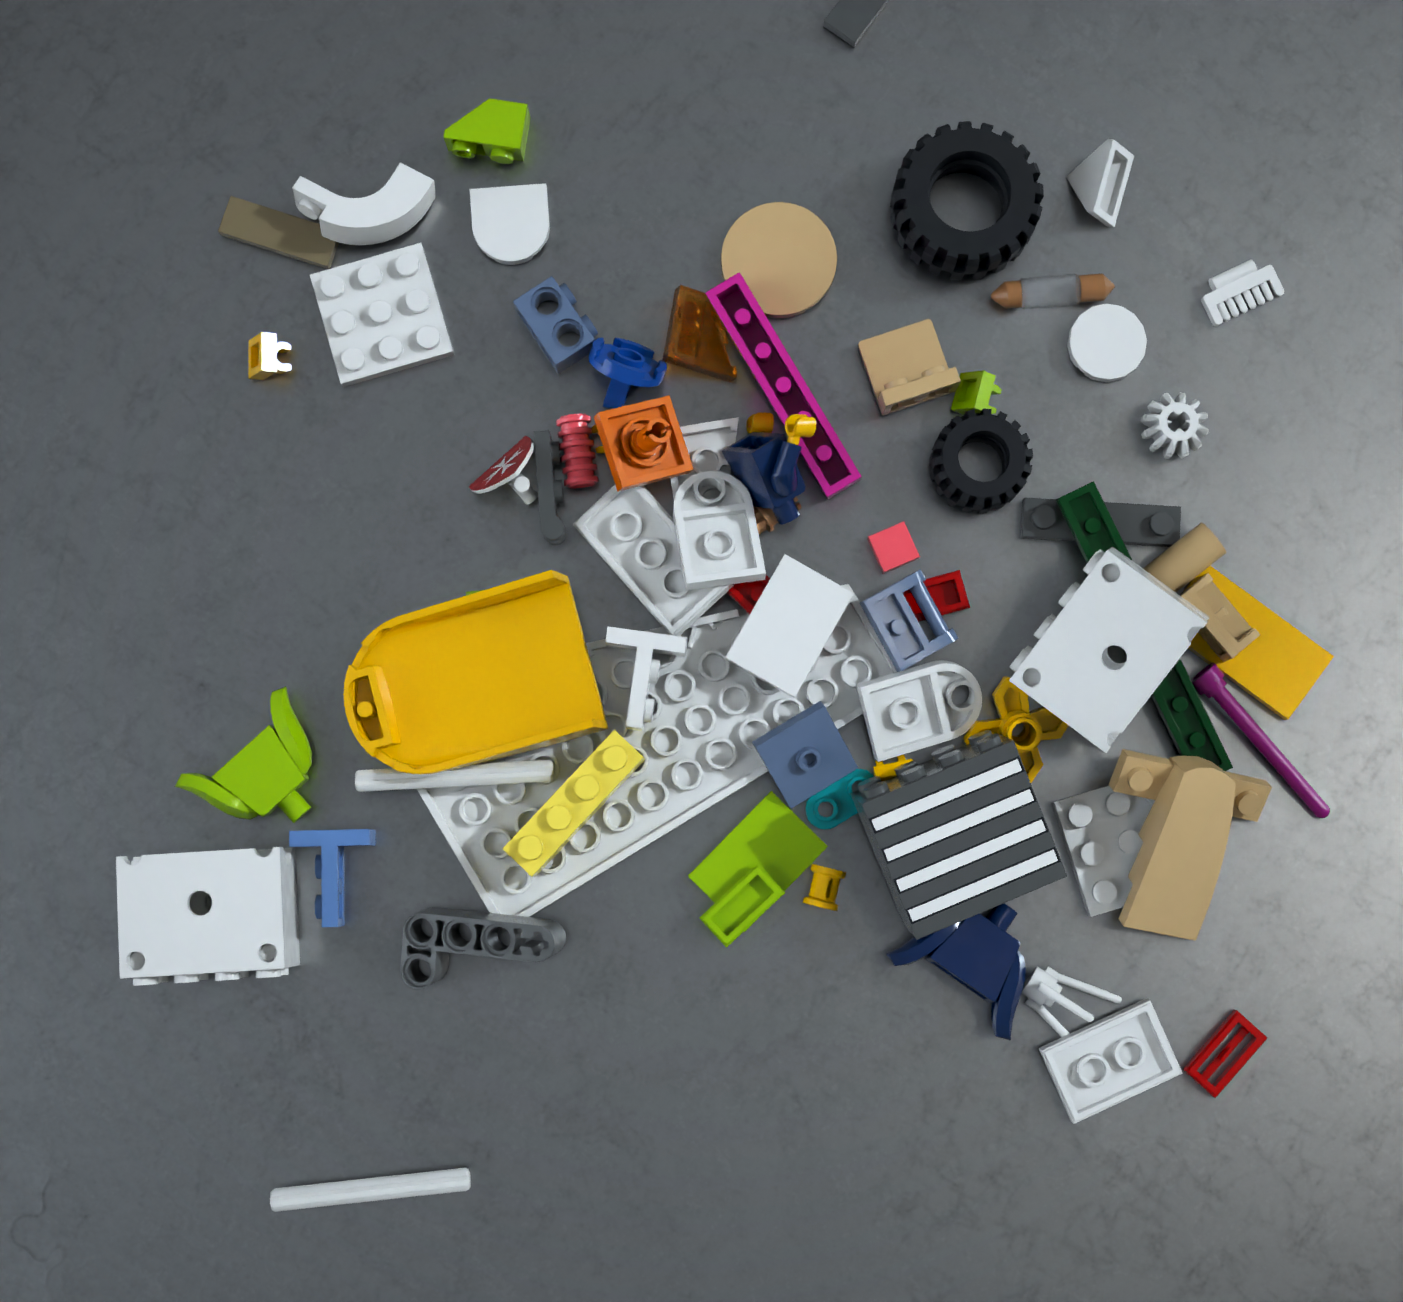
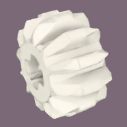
[1141,392,1209,459]

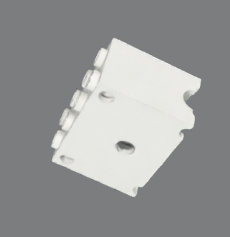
[1009,547,1209,753]
[116,847,300,986]

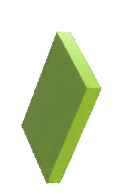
[688,791,828,932]

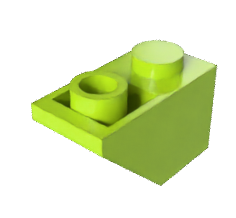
[443,98,531,164]

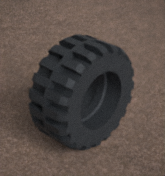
[890,121,1044,281]

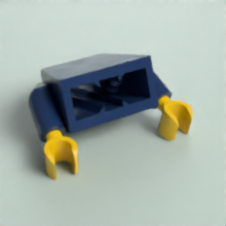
[722,412,816,525]

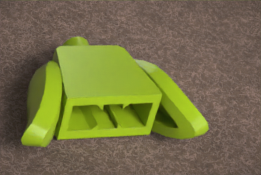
[174,686,312,823]

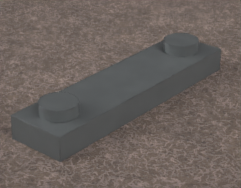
[1021,498,1181,547]

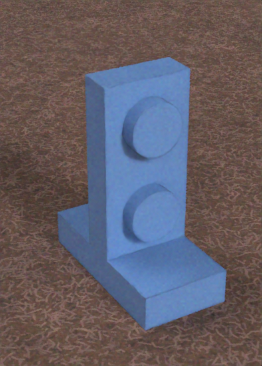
[289,829,376,927]

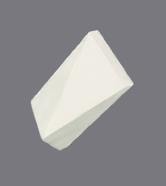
[1066,139,1134,227]

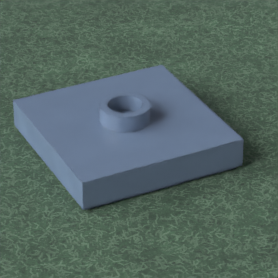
[752,701,858,809]

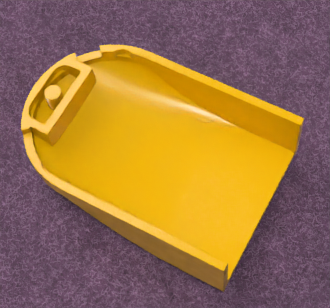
[343,570,609,774]

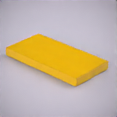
[1180,566,1334,720]

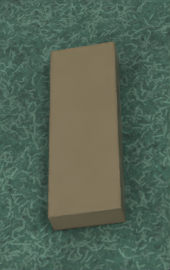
[218,196,339,269]

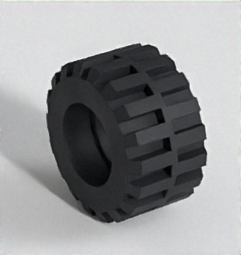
[929,408,1033,514]

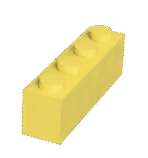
[502,730,645,877]

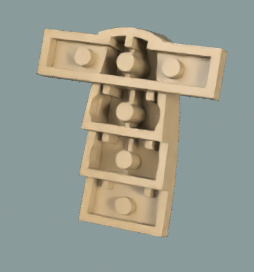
[1109,749,1272,941]

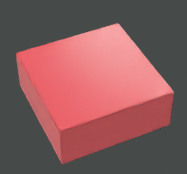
[867,521,920,574]

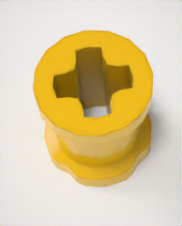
[802,864,847,911]

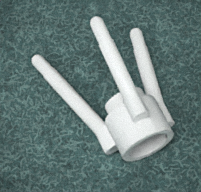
[1021,966,1122,1037]

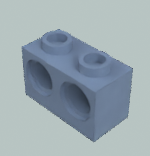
[513,276,598,374]

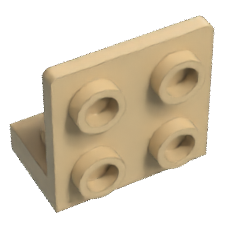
[858,319,961,416]

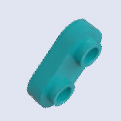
[805,769,874,830]

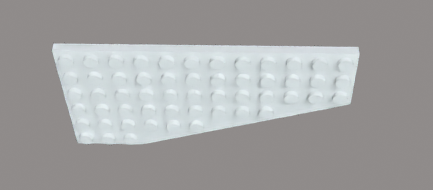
[417,584,897,933]

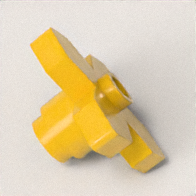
[963,676,1069,783]

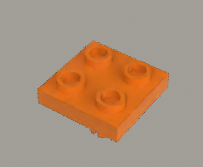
[594,395,694,492]

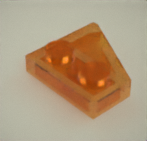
[662,285,737,382]

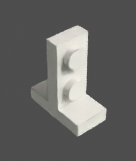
[605,626,688,731]

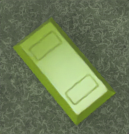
[700,864,785,948]

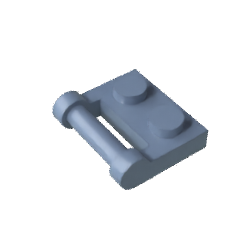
[859,569,958,672]

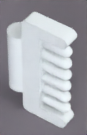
[1201,259,1284,327]

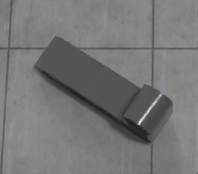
[401,907,566,989]

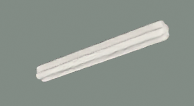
[355,760,554,792]
[270,1168,471,1212]

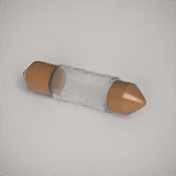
[991,273,1115,309]

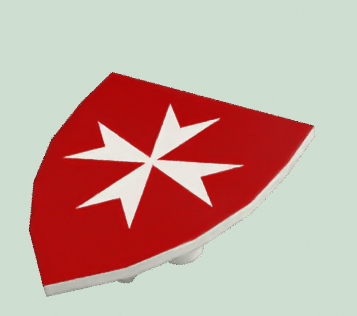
[468,436,538,505]

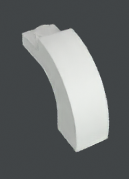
[292,162,435,245]

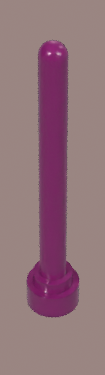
[1191,662,1330,818]

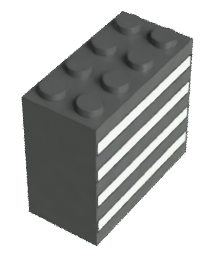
[850,730,1067,940]

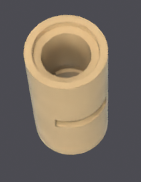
[1143,522,1226,592]

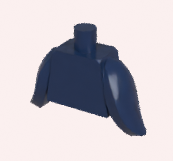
[886,903,1026,1040]

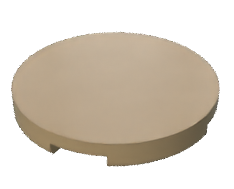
[721,202,837,319]

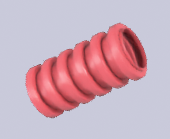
[556,413,599,489]

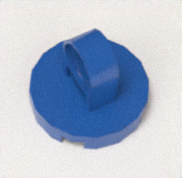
[588,338,667,409]

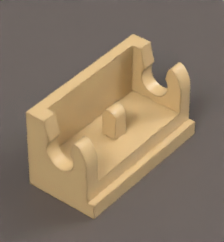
[1180,573,1260,662]

